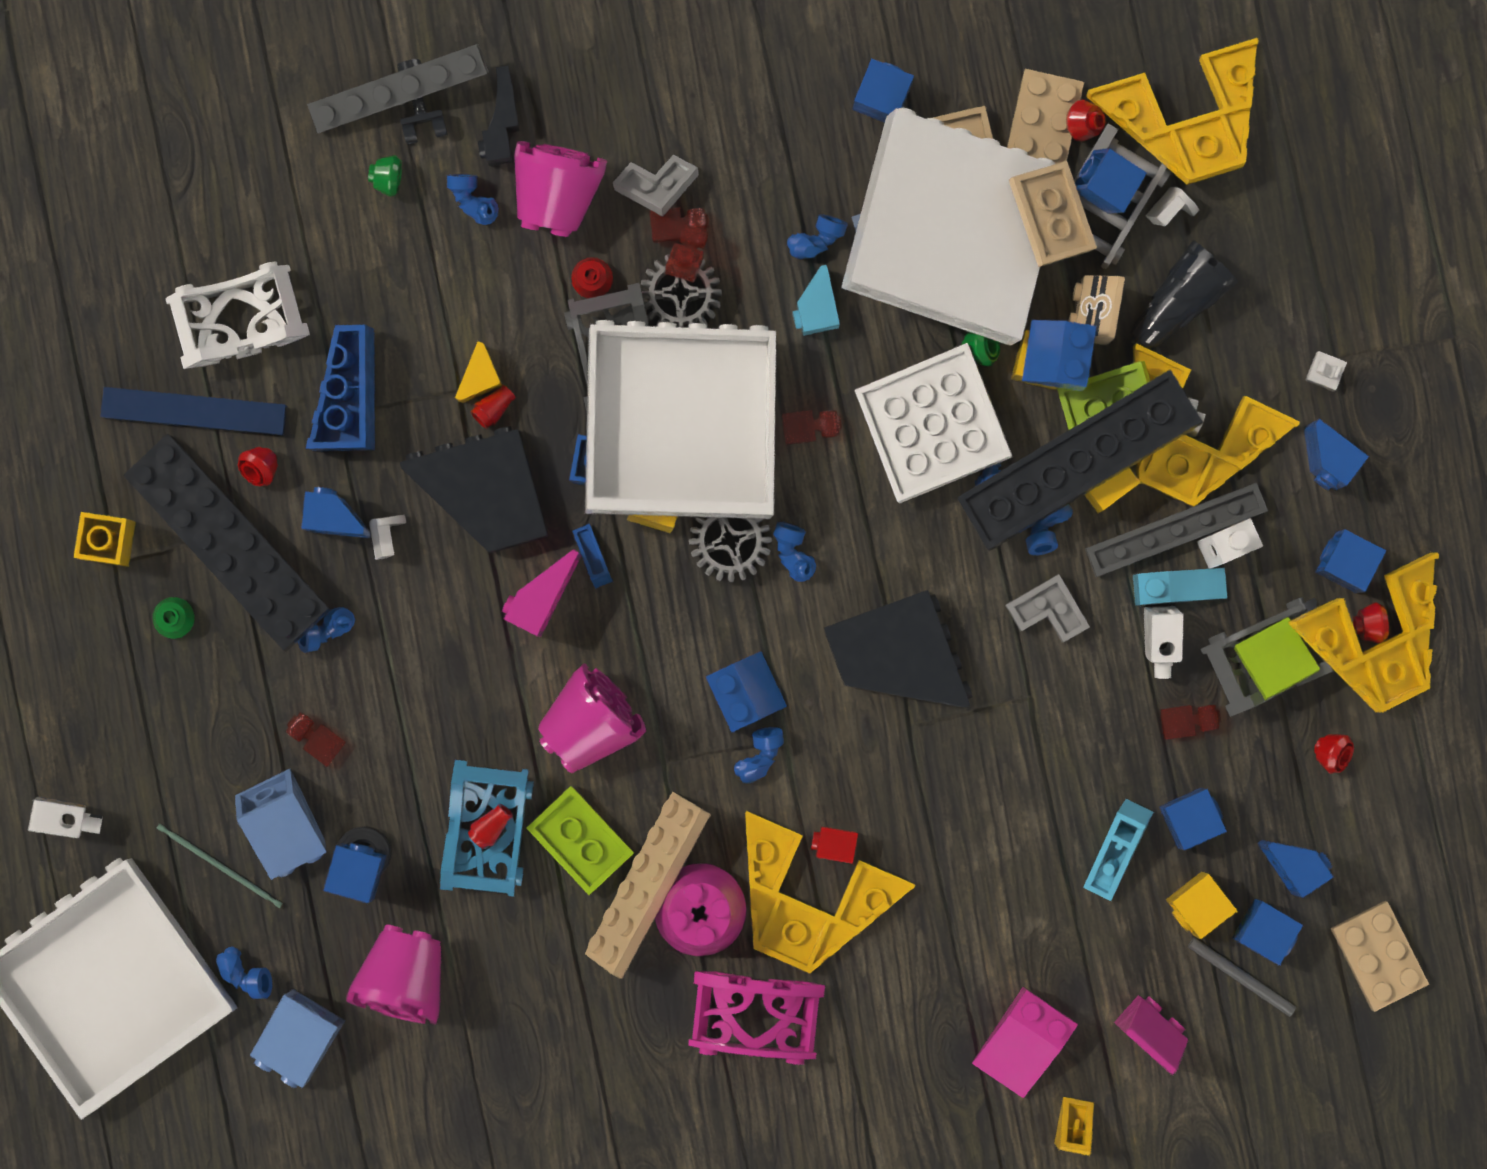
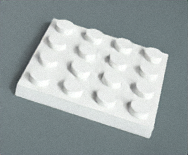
[855,343,1013,503]

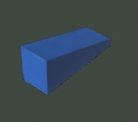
[572,524,613,588]

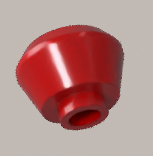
[1066,100,1106,142]
[571,257,613,299]
[238,447,278,486]
[1353,602,1389,644]
[1314,734,1354,774]

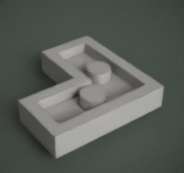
[613,155,699,216]
[1005,574,1090,643]

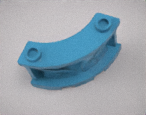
[440,760,533,897]

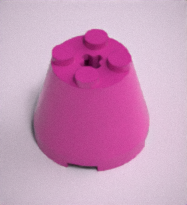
[514,141,607,237]
[538,663,646,773]
[655,863,746,956]
[346,925,441,1024]

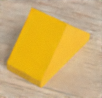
[455,341,502,403]
[1054,1097,1094,1156]

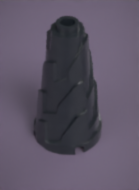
[1130,240,1239,351]

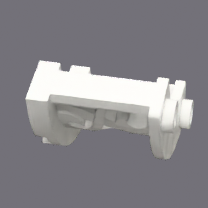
[165,262,310,369]

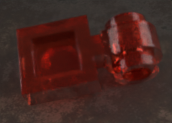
[650,207,710,243]
[665,224,709,282]
[782,410,842,445]
[1160,704,1221,740]
[285,712,347,767]

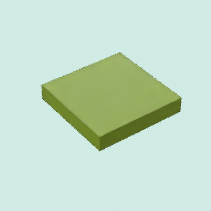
[1234,617,1320,701]

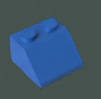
[1022,320,1096,391]
[1304,419,1369,491]
[301,487,371,538]
[706,651,787,732]
[1257,840,1333,898]

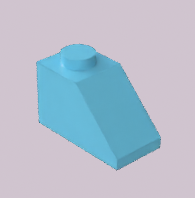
[792,265,840,336]

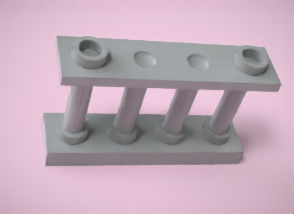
[1074,124,1171,269]

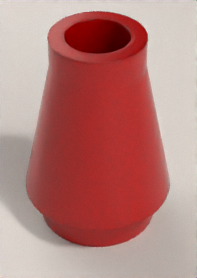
[470,385,516,429]
[468,804,513,849]

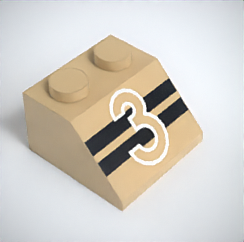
[1069,275,1125,345]

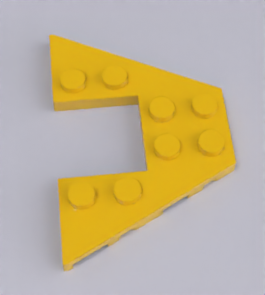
[1087,38,1258,185]
[1133,344,1300,507]
[1289,552,1439,713]
[745,811,915,973]

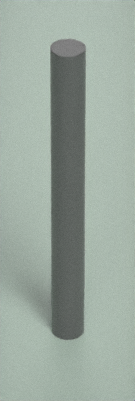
[1188,937,1296,1017]

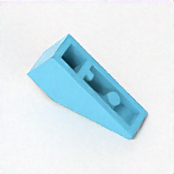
[1133,568,1227,606]
[1083,799,1154,901]

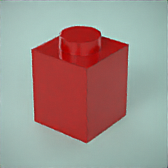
[811,826,858,864]

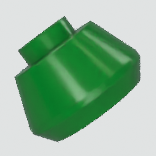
[368,155,402,197]
[961,332,1000,367]
[153,597,195,639]

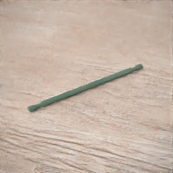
[157,824,283,908]

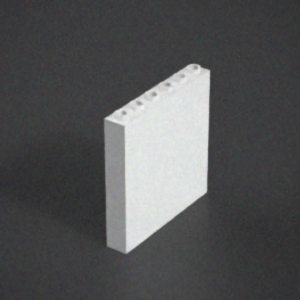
[841,108,1055,346]
[585,320,776,519]
[0,858,238,1120]

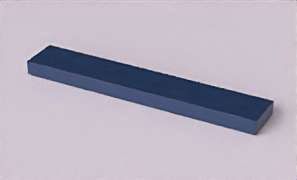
[100,387,287,436]

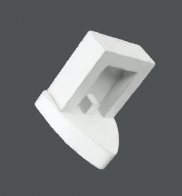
[1146,187,1199,226]
[369,515,406,560]

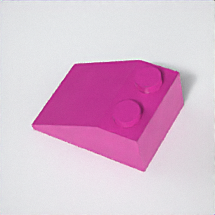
[502,550,582,637]
[972,987,1078,1098]
[1114,995,1188,1075]

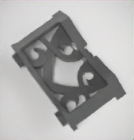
[564,283,649,411]
[1201,596,1334,717]

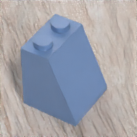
[235,769,327,880]
[250,989,345,1088]

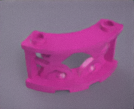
[688,971,825,1065]

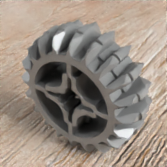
[641,252,722,328]
[689,517,772,582]

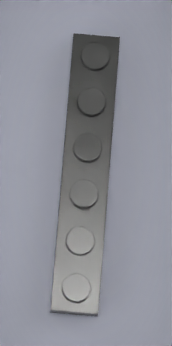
[307,44,489,133]
[1085,483,1268,577]

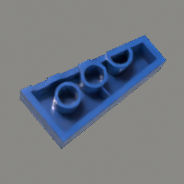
[306,325,375,451]

